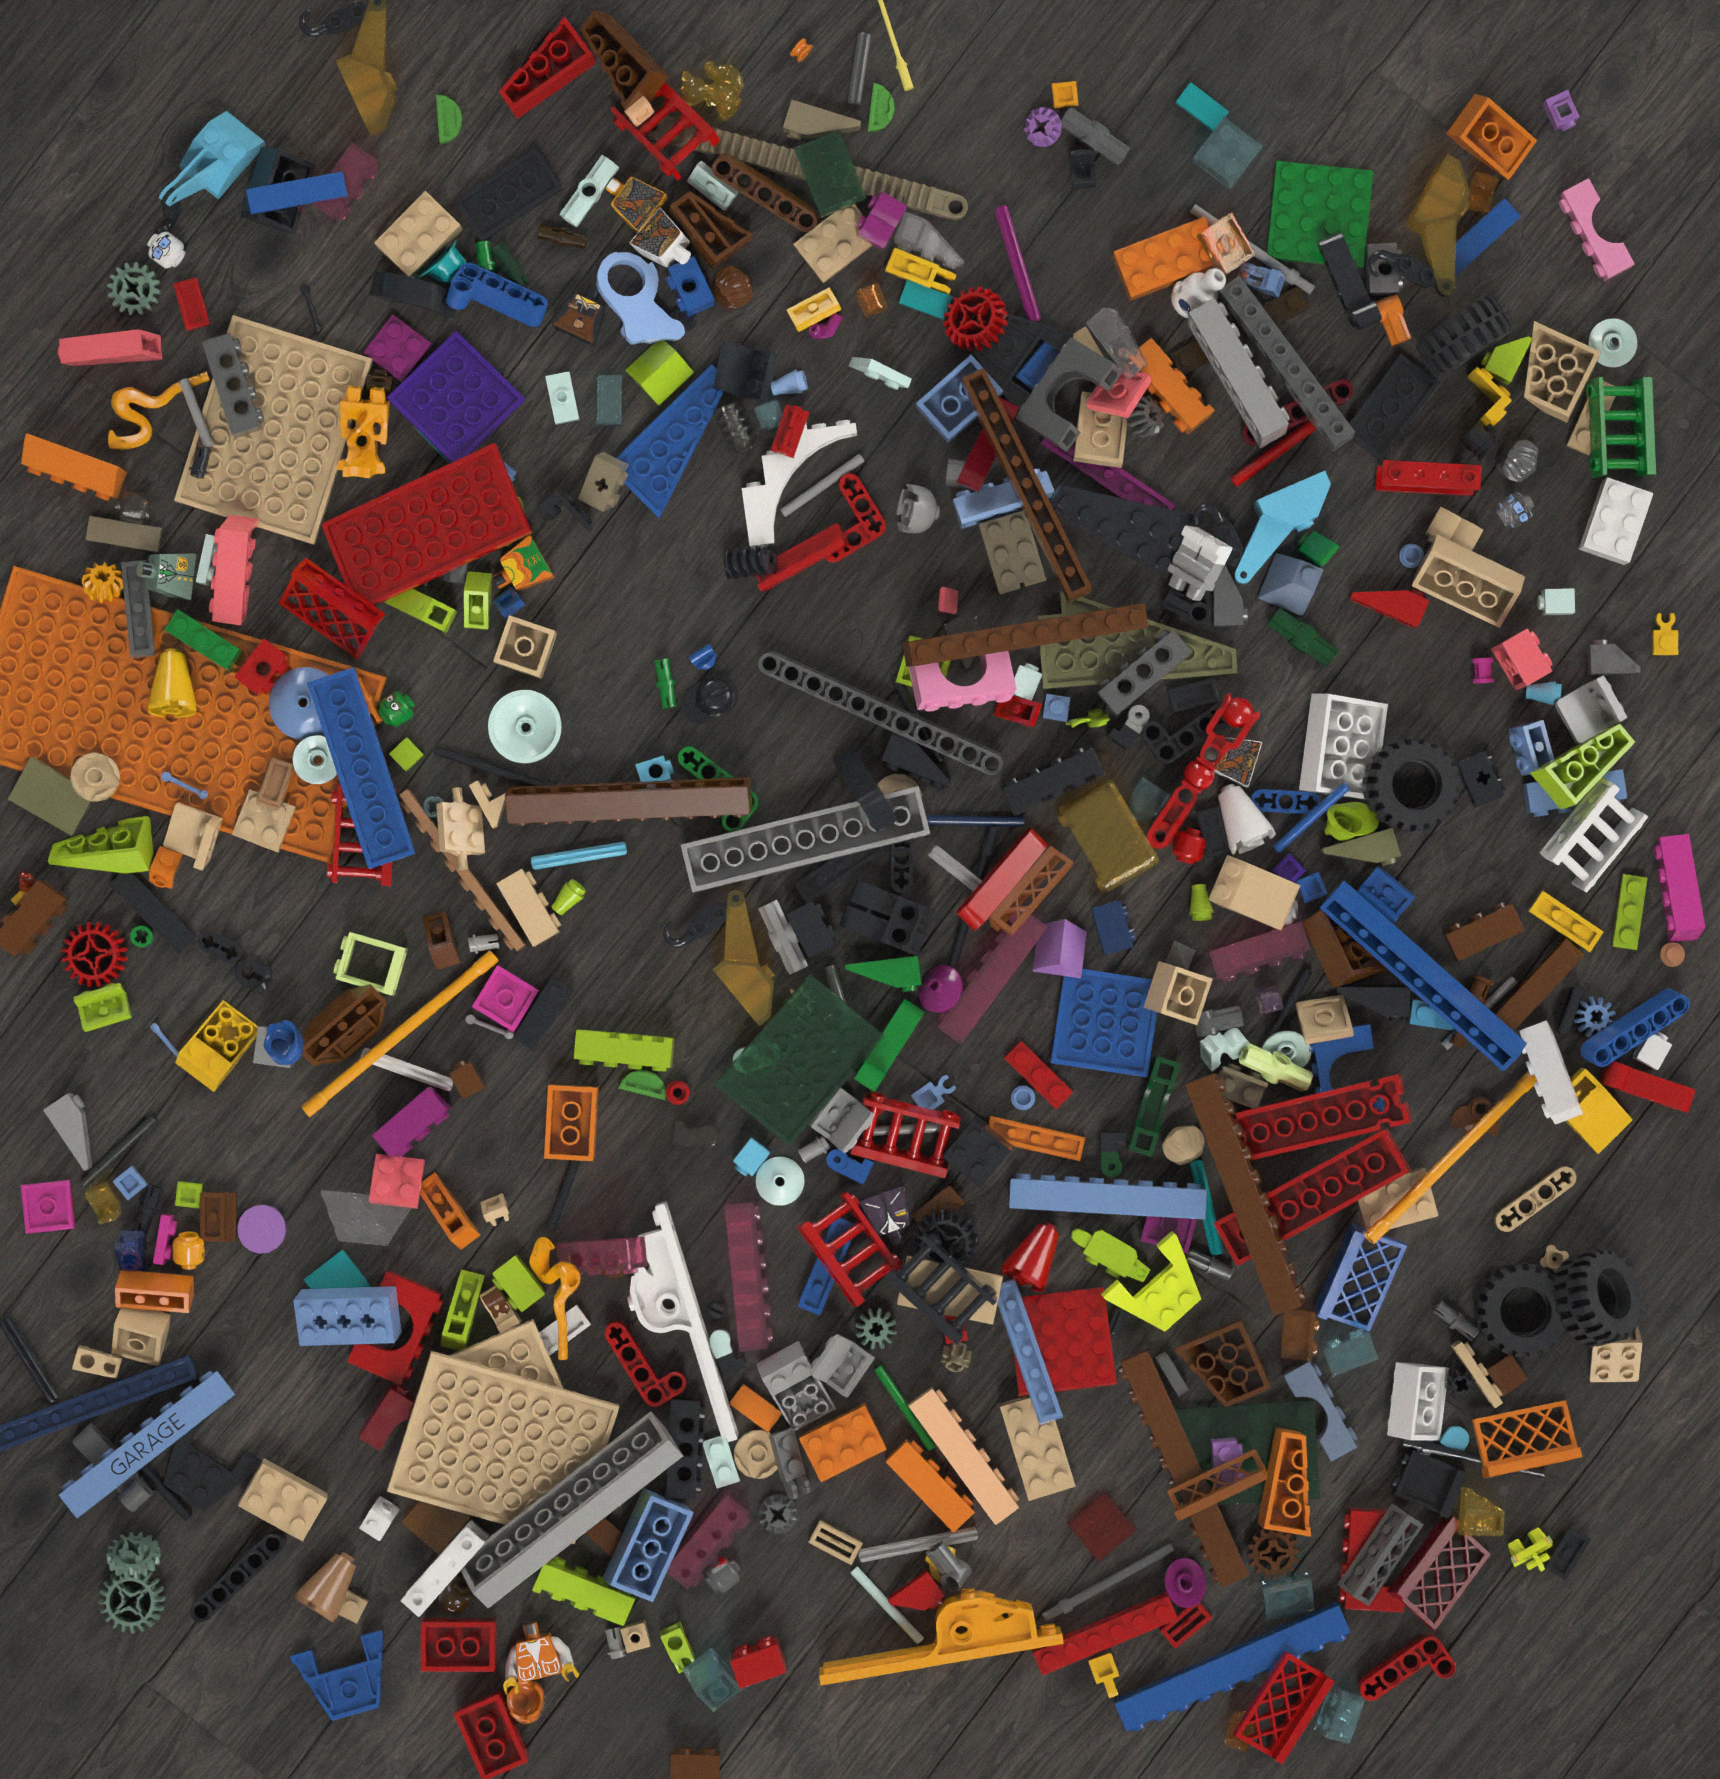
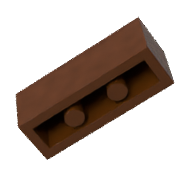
[1443,902,1525,961]

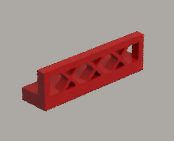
[756,523,850,591]

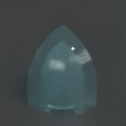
[1130,777,1170,822]

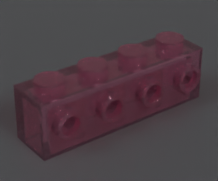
[667,1492,750,1589]

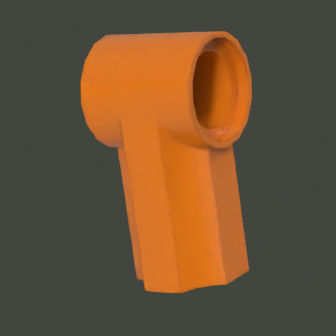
[1375,294,1411,346]

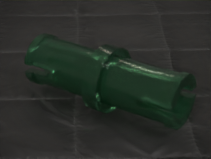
[491,241,530,287]

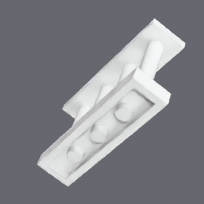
[1540,778,1648,893]
[401,1519,490,1617]

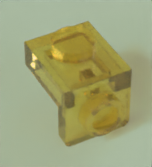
[85,1181,121,1225]

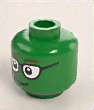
[377,691,415,727]

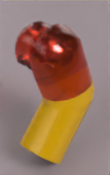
[11,871,35,905]

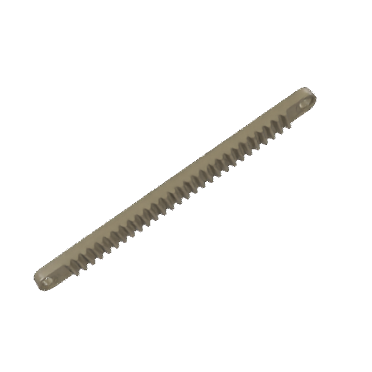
[639,112,968,221]

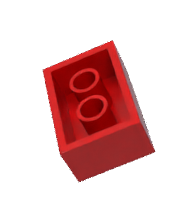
[421,1618,497,1672]
[453,1689,530,1779]

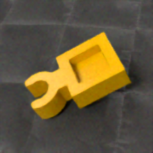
[1652,613,1678,655]

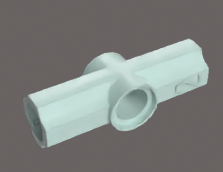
[559,155,619,228]

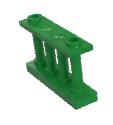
[1586,377,1656,478]

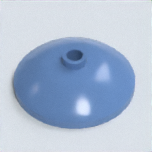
[269,667,329,740]

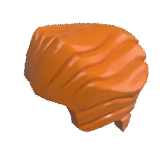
[507,1681,545,1724]

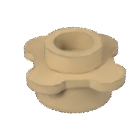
[1540,1245,1569,1273]

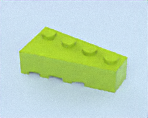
[1530,724,1635,809]
[574,1029,675,1072]
[532,1556,636,1626]

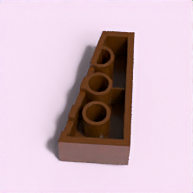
[580,10,669,110]

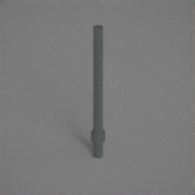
[1042,1543,1174,1622]

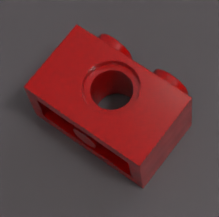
[234,638,290,696]

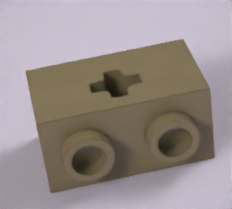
[578,452,629,512]

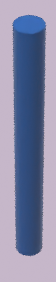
[1273,782,1351,853]

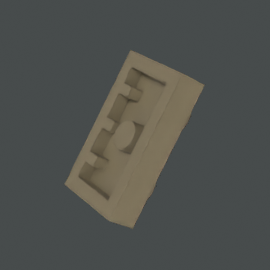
[1217,1063,1268,1108]

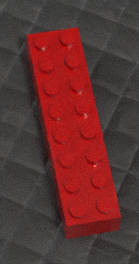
[1213,1128,1412,1266]

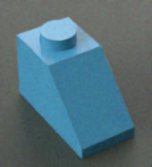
[1406,999,1455,1030]

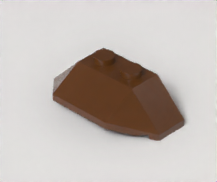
[302,984,387,1066]

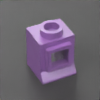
[1542,90,1580,131]

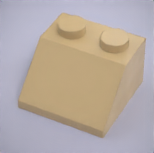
[111,1308,171,1366]

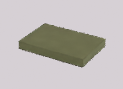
[8,756,92,836]

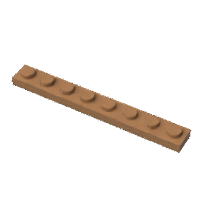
[400,789,526,951]

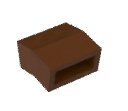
[1486,1354,1528,1396]

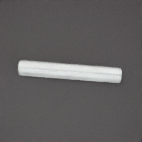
[360,1048,454,1091]

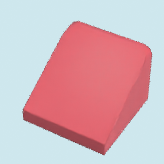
[938,587,958,615]

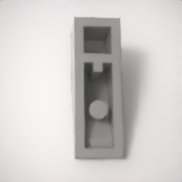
[43,1093,93,1171]

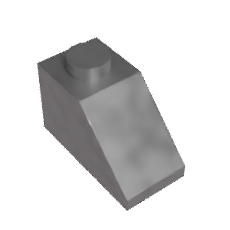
[1586,640,1640,676]

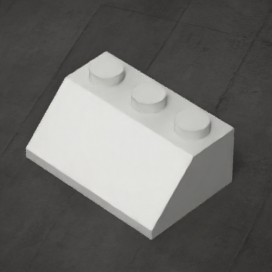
[1387,1362,1449,1440]

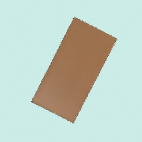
[256,757,294,811]

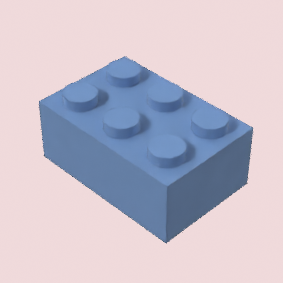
[916,355,1003,443]

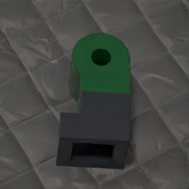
[1100,1131,1125,1178]

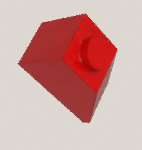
[888,1569,945,1611]

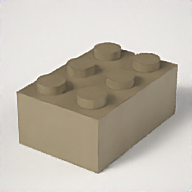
[977,511,1046,595]

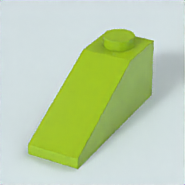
[441,1269,485,1351]

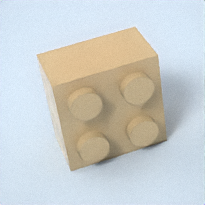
[493,615,557,679]
[1143,961,1212,1025]

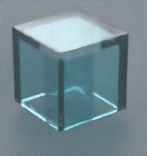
[683,1648,743,1712]

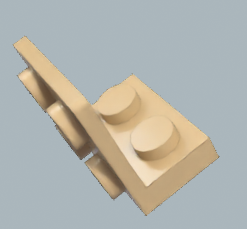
[163,802,223,871]
[1589,1327,1642,1382]

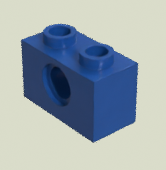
[665,256,714,317]

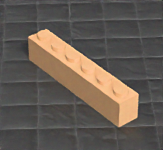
[908,1387,1020,1525]

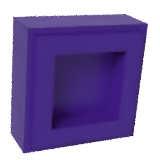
[1271,853,1306,882]

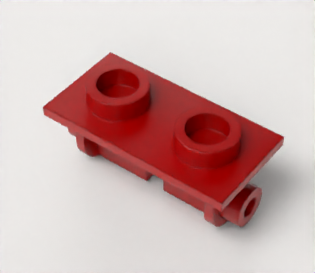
[770,404,809,459]

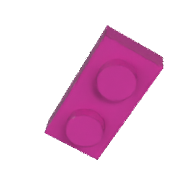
[153,1214,177,1265]

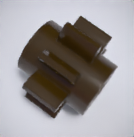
[366,369,393,395]

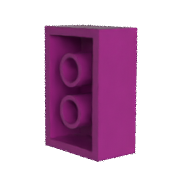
[372,1086,451,1158]

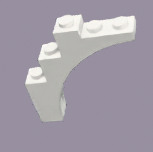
[742,420,857,549]

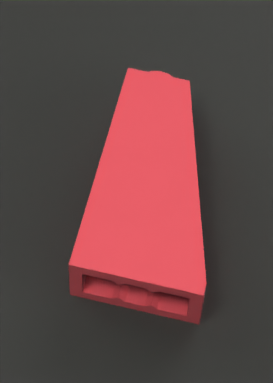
[58,329,162,366]

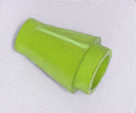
[551,879,586,915]
[1189,884,1214,921]

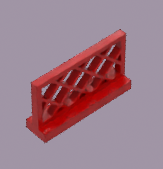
[278,558,385,660]
[1232,1651,1335,1764]

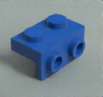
[1357,865,1416,923]

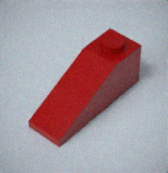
[1348,589,1430,629]

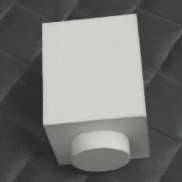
[1632,1032,1672,1070]

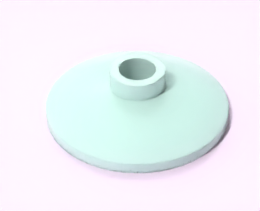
[1589,318,1637,367]
[293,735,337,784]
[1262,1031,1311,1068]
[756,1157,804,1205]

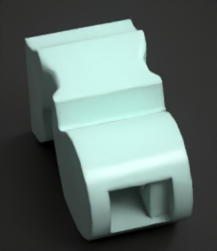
[1200,1028,1249,1071]

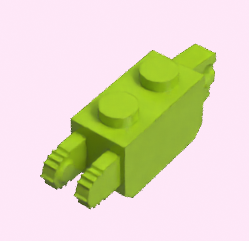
[1070,1228,1150,1282]

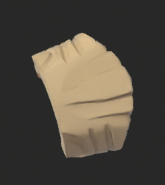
[1162,1125,1204,1166]

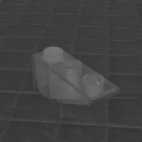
[894,212,964,270]

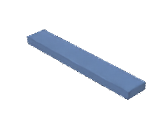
[997,1279,1063,1425]

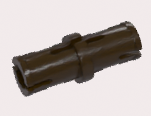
[537,224,588,250]

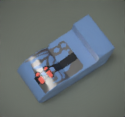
[1237,263,1286,298]

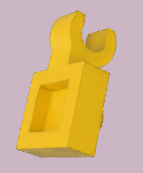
[1088,1652,1119,1698]

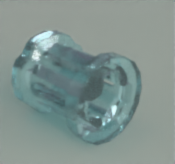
[423,796,445,819]

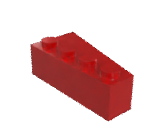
[499,17,596,119]

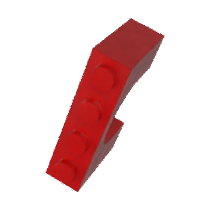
[347,1270,444,1385]
[1339,1508,1410,1613]

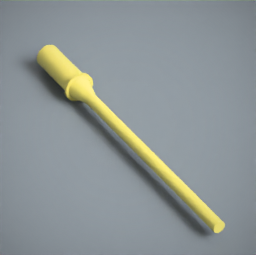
[878,0,914,91]

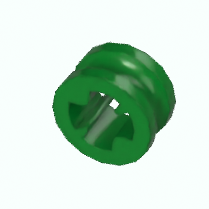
[130,926,153,947]

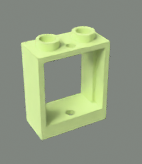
[334,932,408,995]

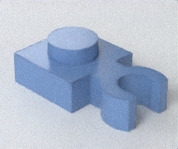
[911,1075,956,1110]

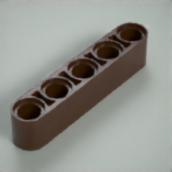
[712,154,819,232]
[1494,938,1584,1031]

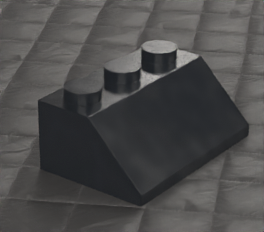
[240,147,316,235]

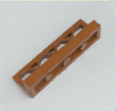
[989,846,1074,936]
[1167,1448,1269,1521]

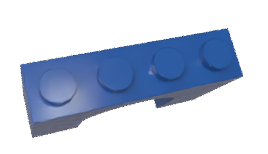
[1309,1024,1384,1110]

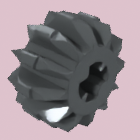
[1124,396,1164,438]

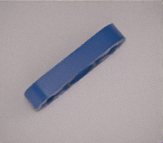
[1250,789,1321,814]

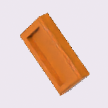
[729,1383,782,1432]

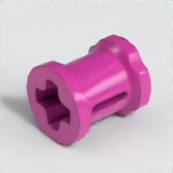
[1471,658,1494,684]

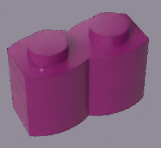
[855,191,908,250]

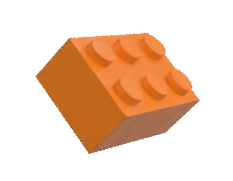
[544,1084,599,1161]
[799,1402,887,1482]

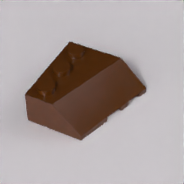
[0,880,70,956]
[1302,910,1389,988]
[1173,1317,1272,1407]

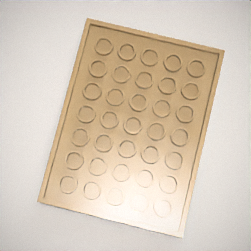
[174,315,373,545]
[387,1351,619,1544]

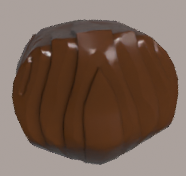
[712,265,753,310]

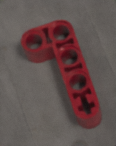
[956,397,1019,493]

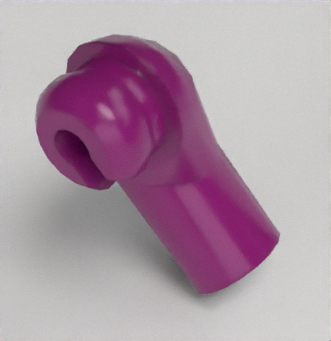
[809,313,843,340]

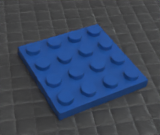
[1050,969,1157,1077]

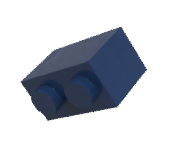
[1091,900,1136,955]

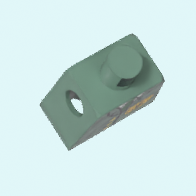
[136,553,196,600]

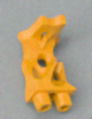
[337,386,390,478]

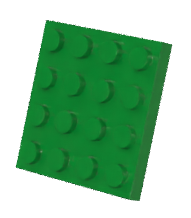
[1267,161,1373,269]

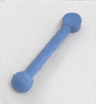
[161,772,208,799]
[150,1023,179,1057]

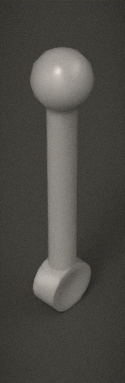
[466,1015,514,1039]

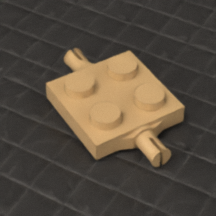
[436,787,485,871]

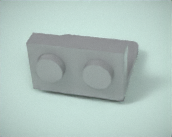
[1555,675,1627,744]
[808,1085,874,1153]
[809,1334,875,1398]

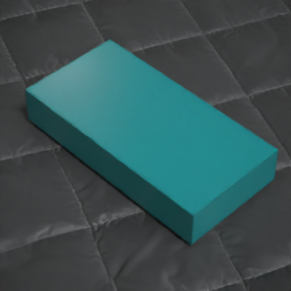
[1176,82,1229,132]
[899,280,953,320]

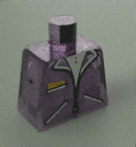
[859,1185,910,1246]

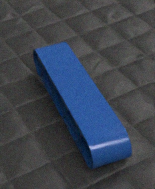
[1580,989,1690,1067]

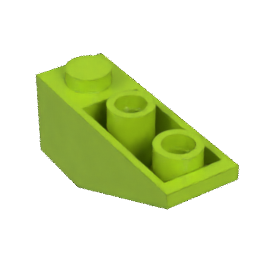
[384,589,457,634]

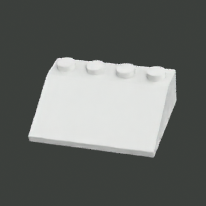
[1299,694,1388,800]

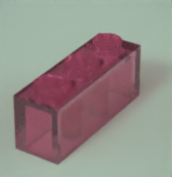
[311,143,379,223]

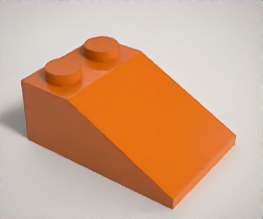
[1446,94,1537,180]

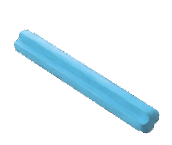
[531,842,627,870]

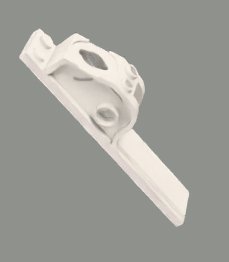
[627,1201,739,1442]

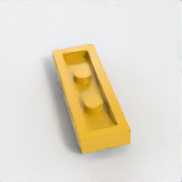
[1528,891,1603,952]

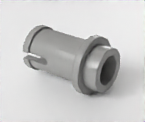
[468,933,499,954]
[798,1136,830,1163]
[605,1627,626,1659]

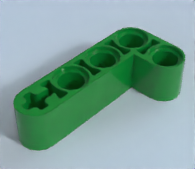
[678,747,759,832]
[854,998,925,1092]

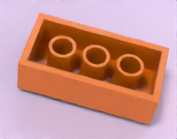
[1112,217,1222,302]

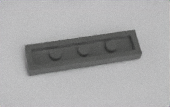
[121,560,156,658]

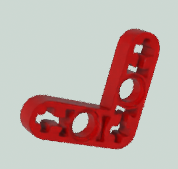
[825,474,886,563]

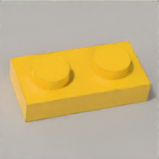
[787,287,841,332]

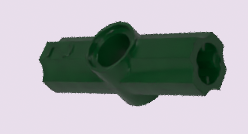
[1267,608,1339,668]

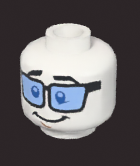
[148,232,185,268]

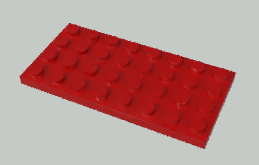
[321,443,532,606]

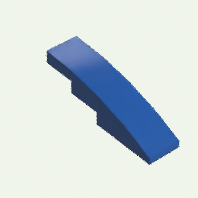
[1431,198,1521,280]

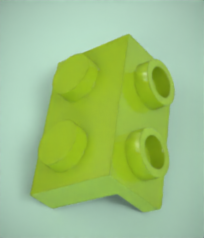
[73,983,132,1032]

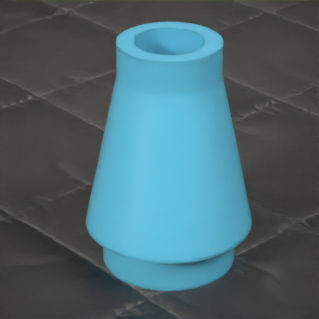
[1526,681,1562,706]

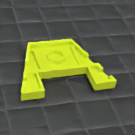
[1101,1231,1201,1331]

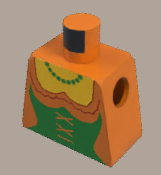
[492,535,555,591]

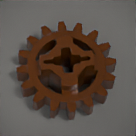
[1246,1528,1300,1580]

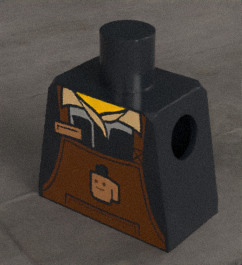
[551,284,606,347]

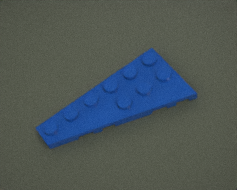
[617,364,724,519]

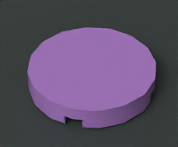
[237,1204,287,1254]

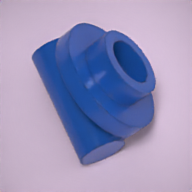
[689,644,717,670]

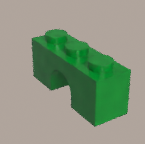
[164,609,243,671]

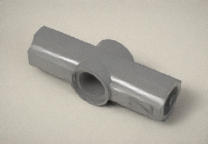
[758,900,808,975]

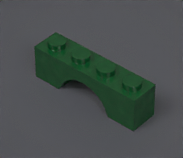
[1127,1055,1181,1157]

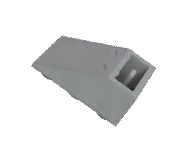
[756,1341,836,1431]

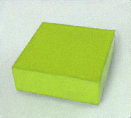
[389,737,424,772]
[175,1181,203,1209]

